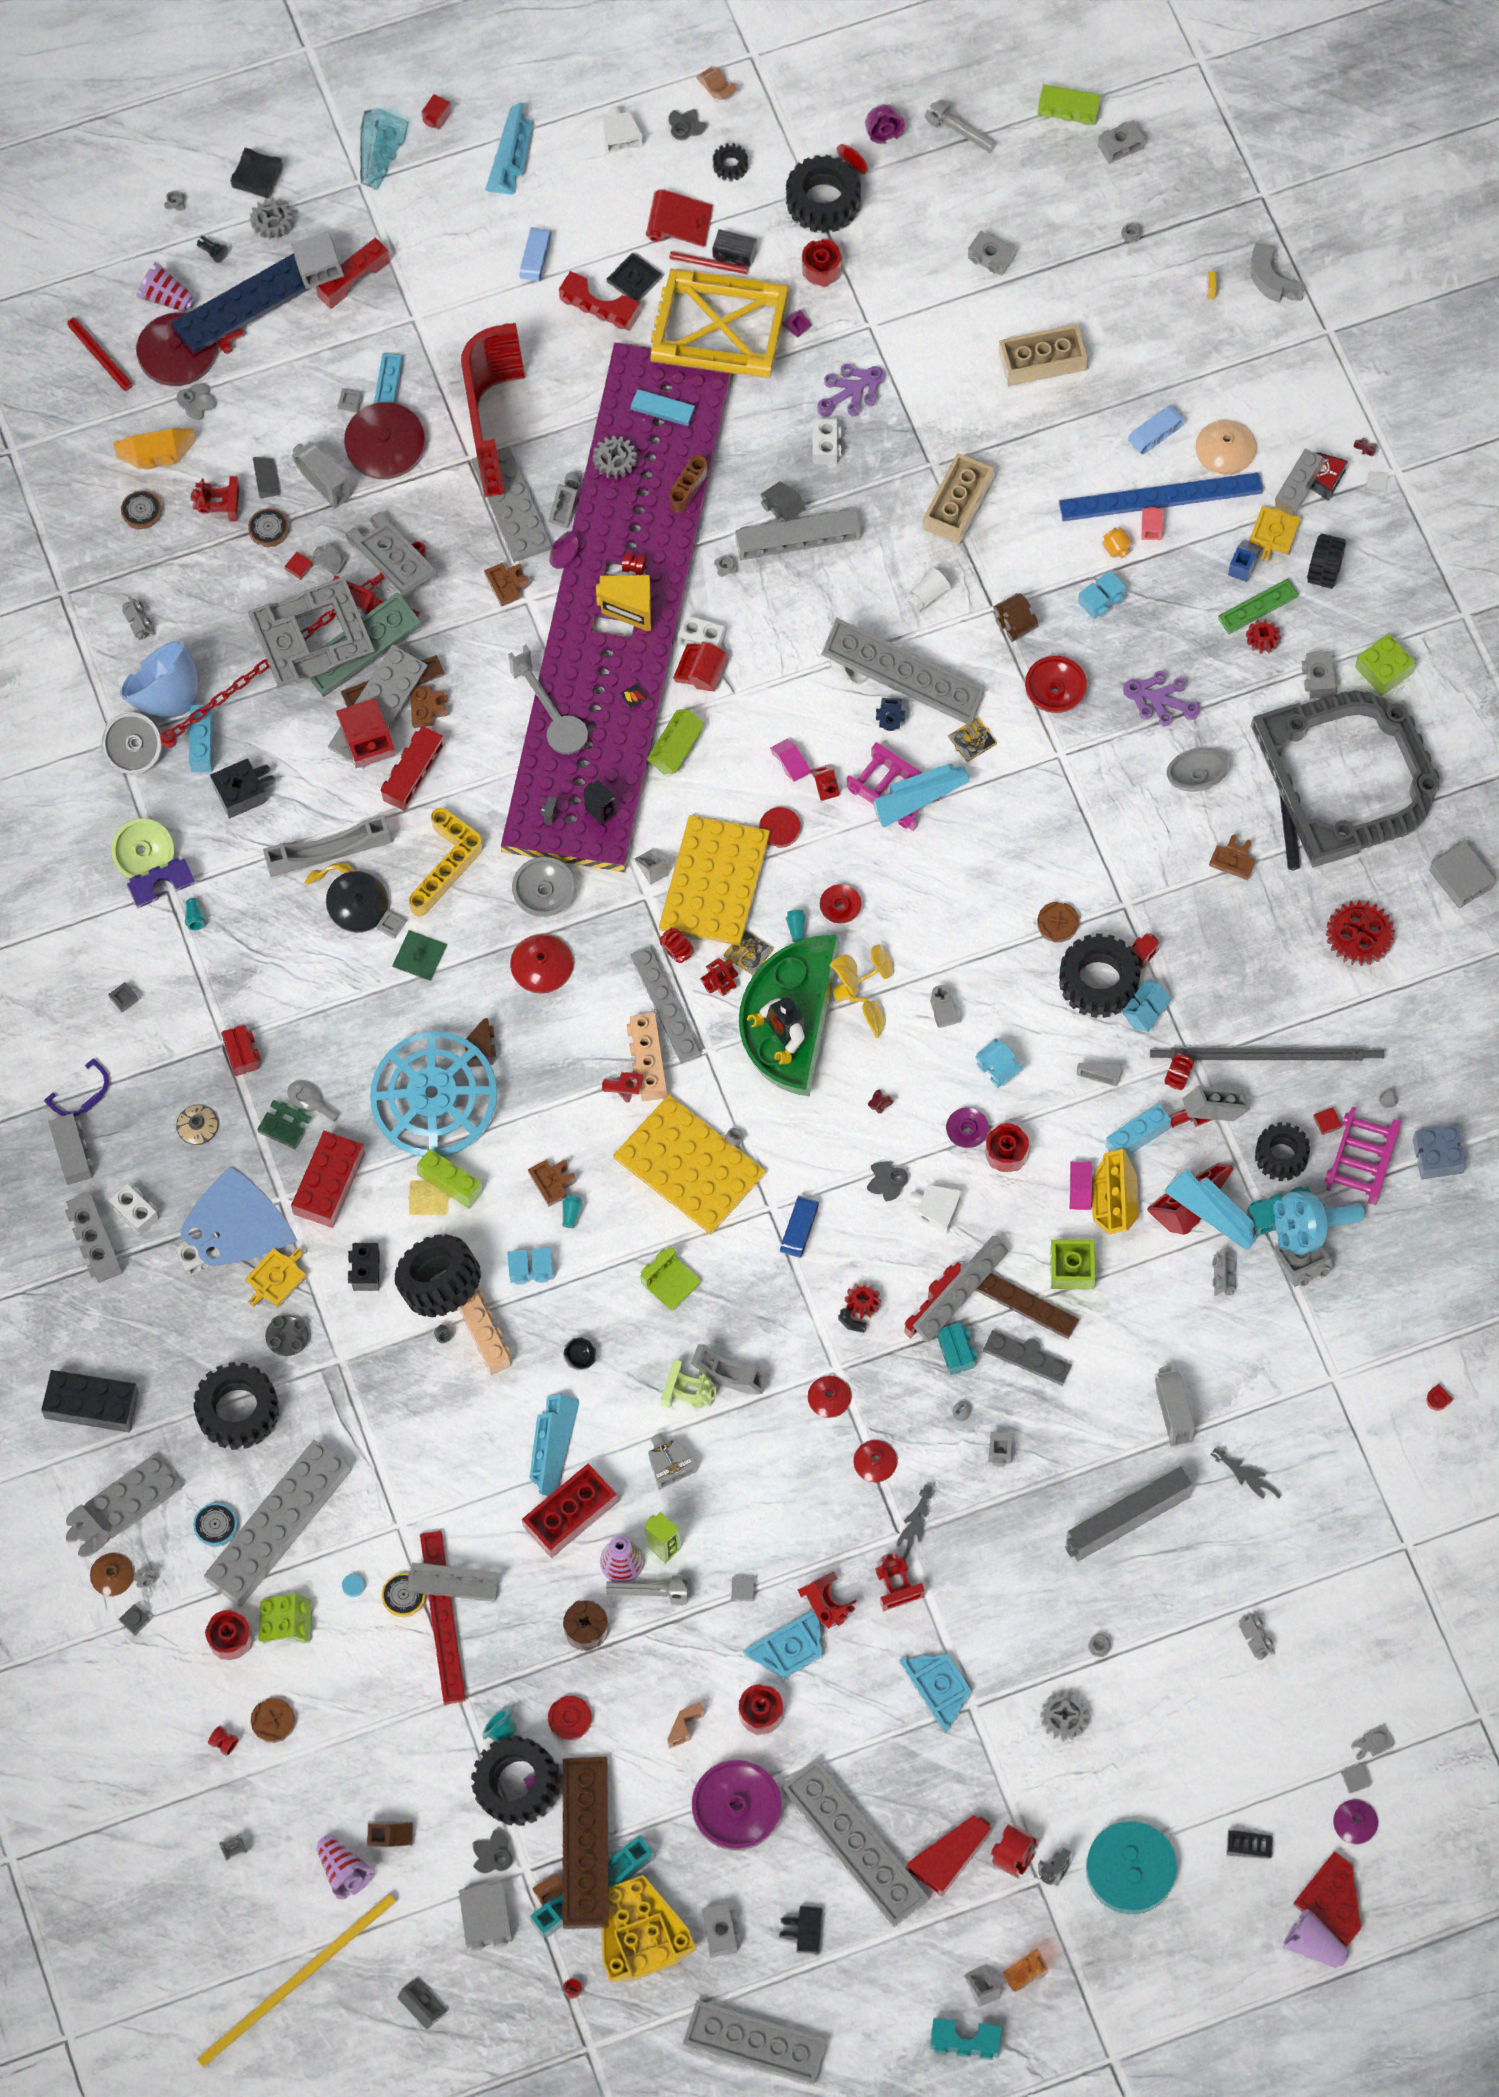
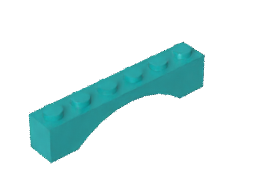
[530,1836,654,1940]

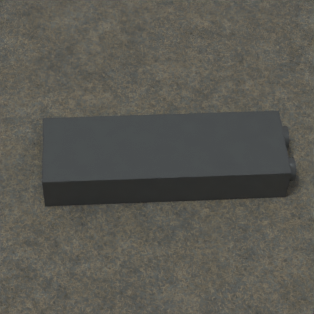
[1065,1466,1193,1562]

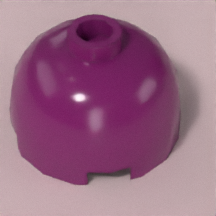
[865,104,905,144]

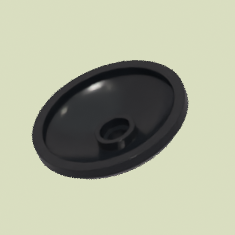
[326,871,389,933]

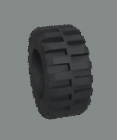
[786,154,861,233]
[1059,933,1141,1018]
[394,1234,481,1317]
[193,1362,279,1450]
[471,1736,561,1826]

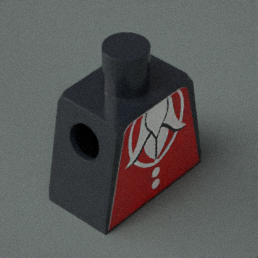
[1310,452,1348,501]

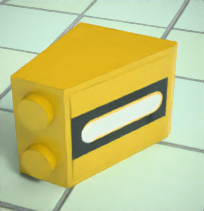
[596,575,651,631]

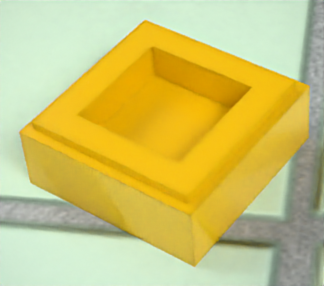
[1207,272,1217,299]

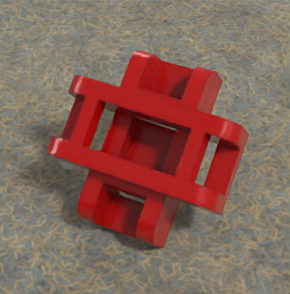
[700,957,738,996]

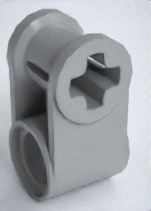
[930,985,960,1028]

